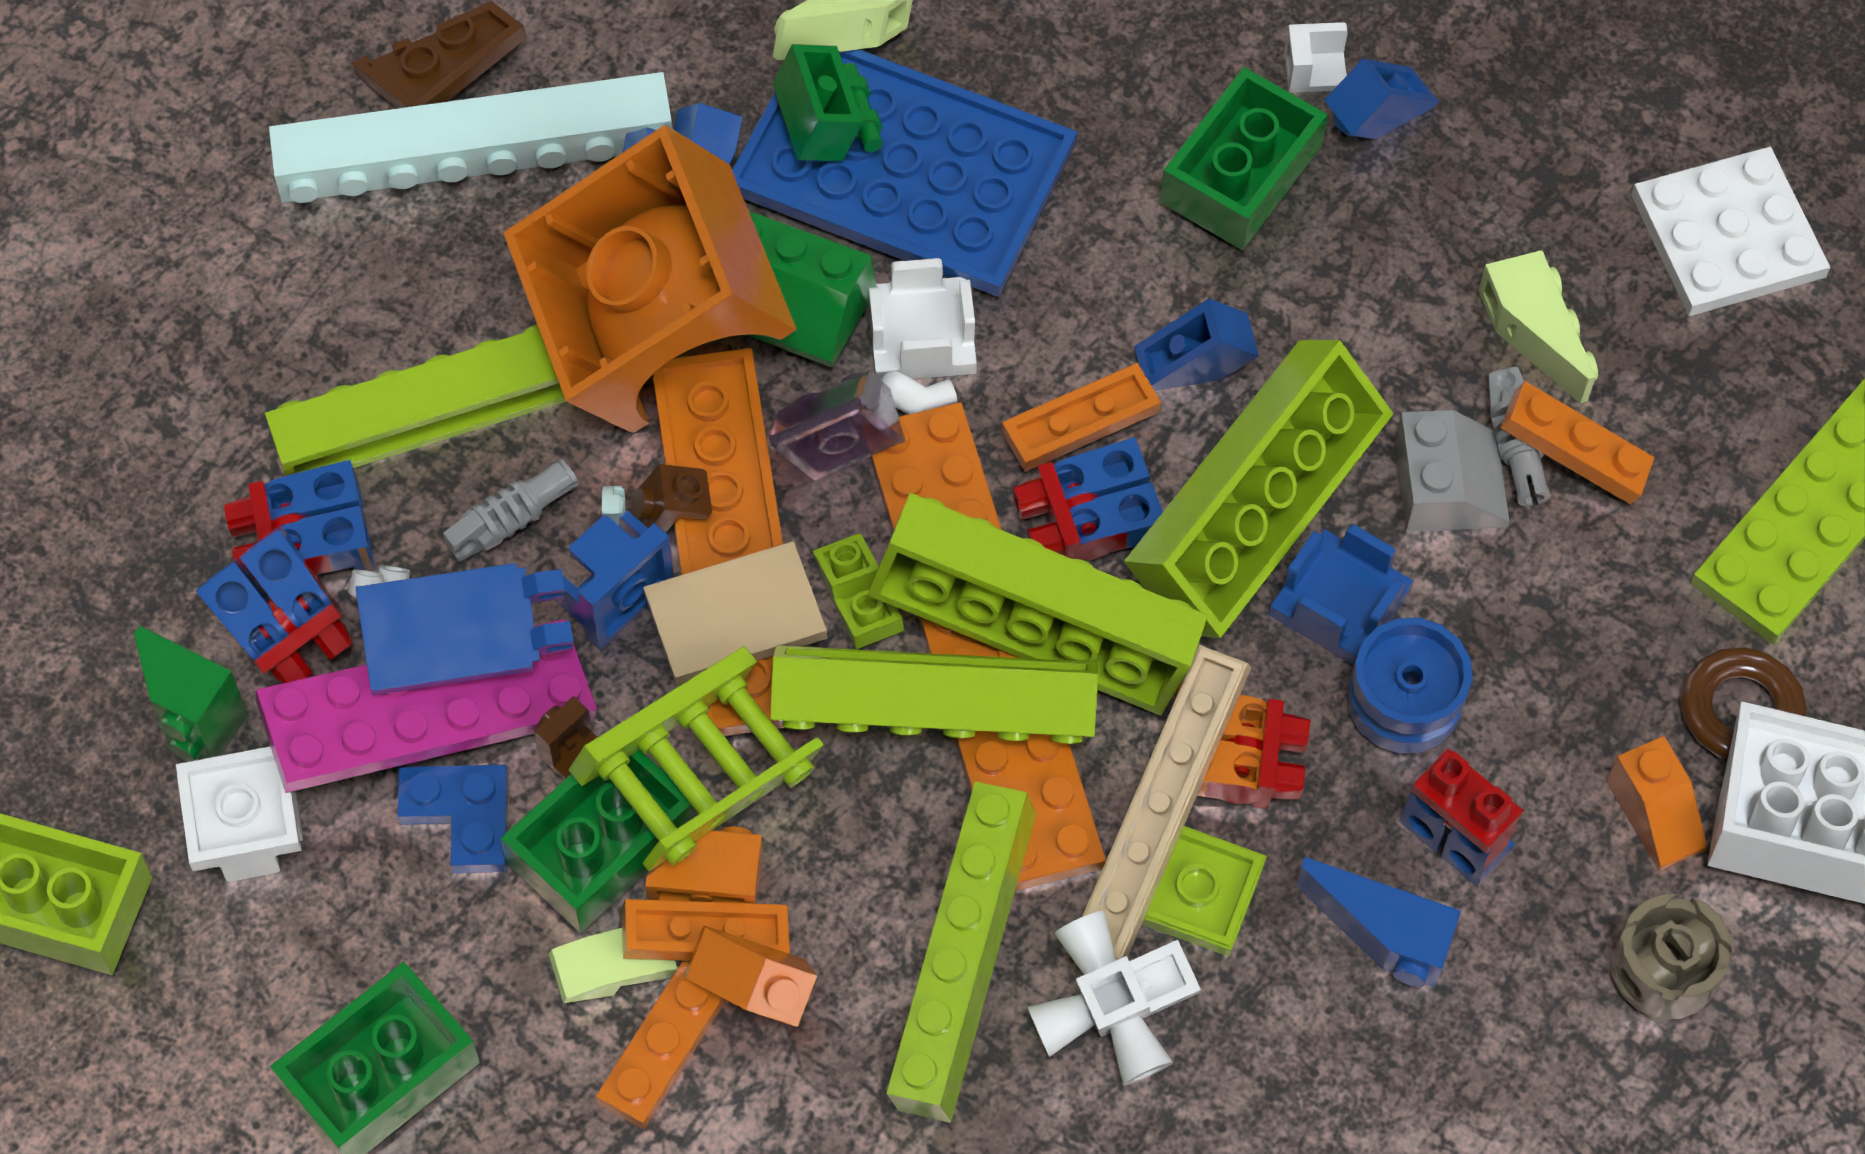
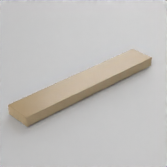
[1082,645,1251,960]

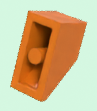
[1606,736,1707,871]
[645,826,763,904]
[684,925,817,1027]

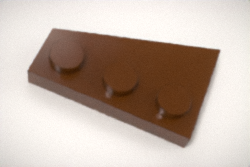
[351,1,527,109]

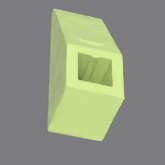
[773,0,913,60]
[1478,250,1598,404]

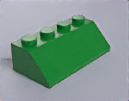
[747,211,877,367]

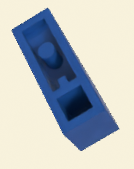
[1296,857,1461,988]

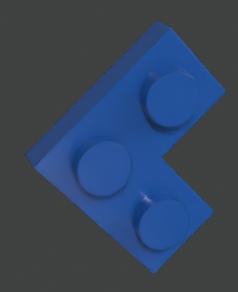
[397,765,509,874]

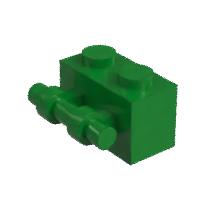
[772,44,883,161]

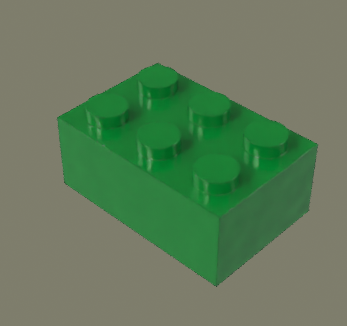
[1159,67,1328,250]
[500,750,697,934]
[270,961,480,1154]

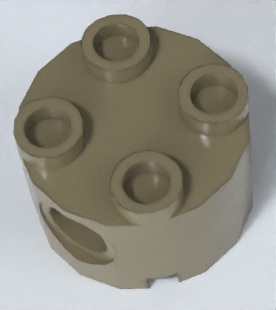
[1609,894,1732,1022]

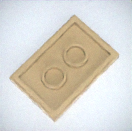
[643,541,827,685]

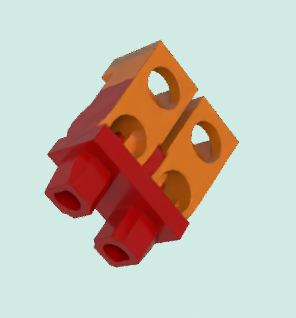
[1172,684,1311,809]

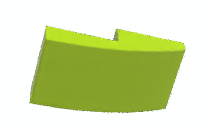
[813,533,904,649]

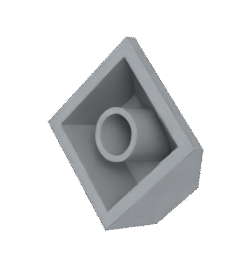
[1394,410,1510,532]

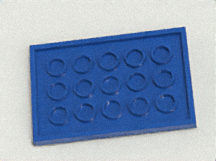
[732,49,1078,297]

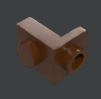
[631,464,712,533]
[534,696,598,780]

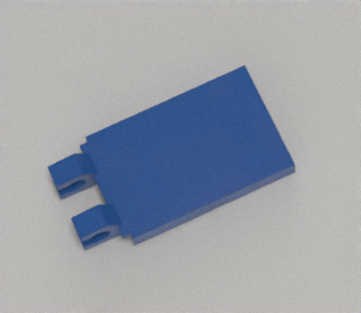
[355,563,573,695]

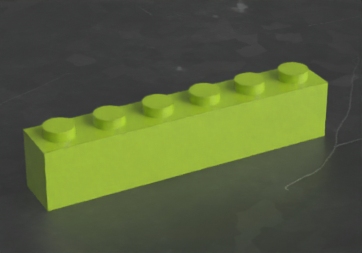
[265,325,566,476]
[770,645,1098,744]
[886,781,1036,1123]

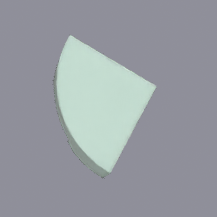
[602,486,626,526]

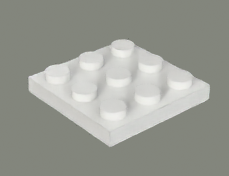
[1631,146,1831,316]

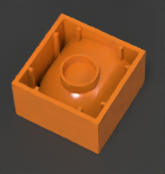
[503,125,797,434]

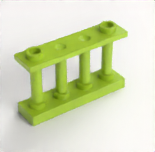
[569,646,824,872]

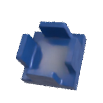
[555,511,674,651]
[1268,524,1413,665]

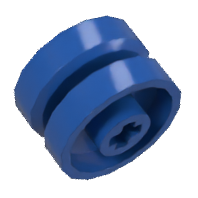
[1347,618,1473,754]

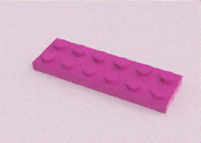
[255,619,597,793]

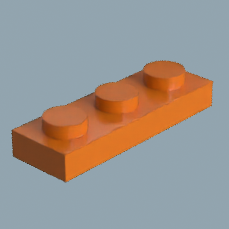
[1001,362,1162,472]
[1500,381,1655,505]
[622,899,790,961]
[595,961,726,1130]

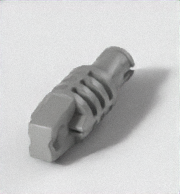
[1488,366,1551,506]
[443,458,579,562]

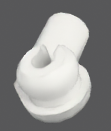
[880,371,957,414]

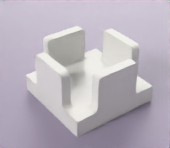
[867,258,977,382]
[176,747,303,882]

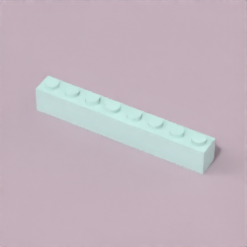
[269,72,672,203]

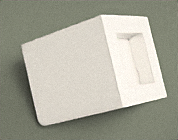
[1284,22,1347,93]

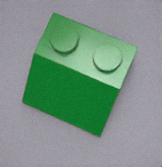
[134,625,248,762]

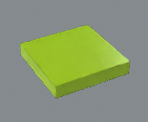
[1142,826,1267,957]

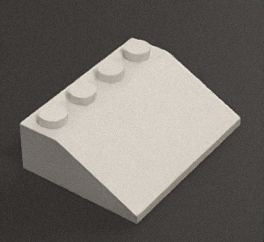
[1708,701,1865,904]

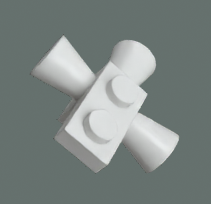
[1027,911,1201,1086]

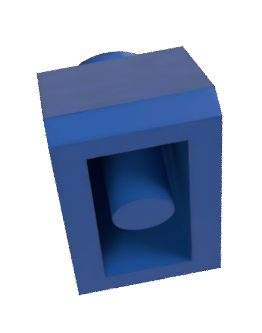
[1324,58,1439,139]
[1134,298,1259,391]

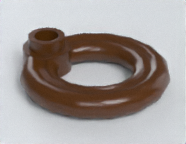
[1680,647,1807,760]

